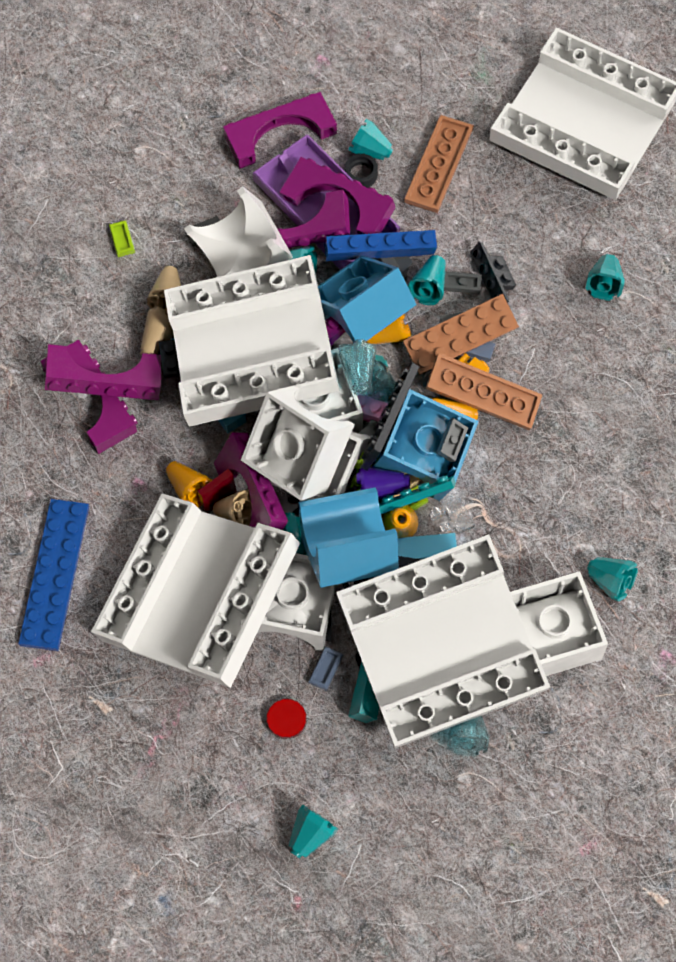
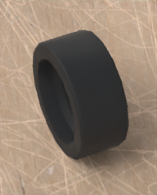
[345,154,378,188]

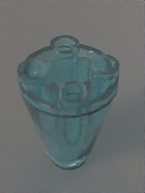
[338,339,376,395]
[353,359,396,403]

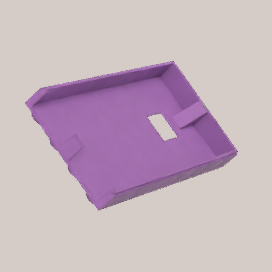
[253,134,400,270]

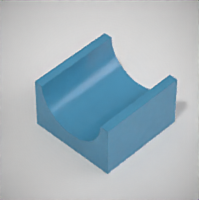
[318,255,417,347]
[372,389,479,501]
[298,487,399,588]

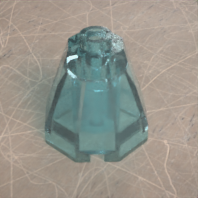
[447,715,489,756]

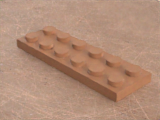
[404,115,474,213]
[403,294,519,375]
[425,353,542,430]

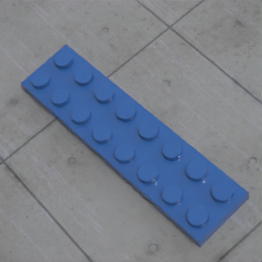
[19,499,90,651]

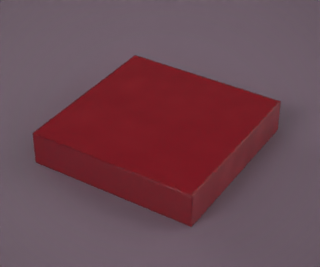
[197,469,237,513]

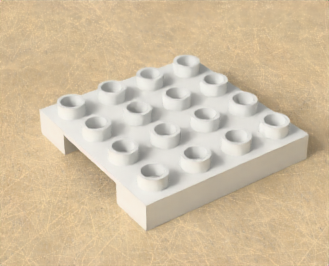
[489,27,676,200]
[164,255,340,427]
[91,493,300,688]
[336,535,550,748]

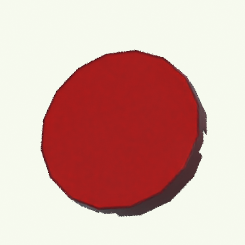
[267,699,307,739]

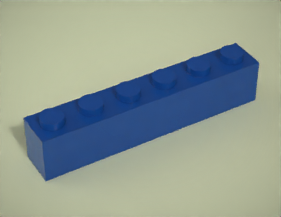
[324,230,437,261]

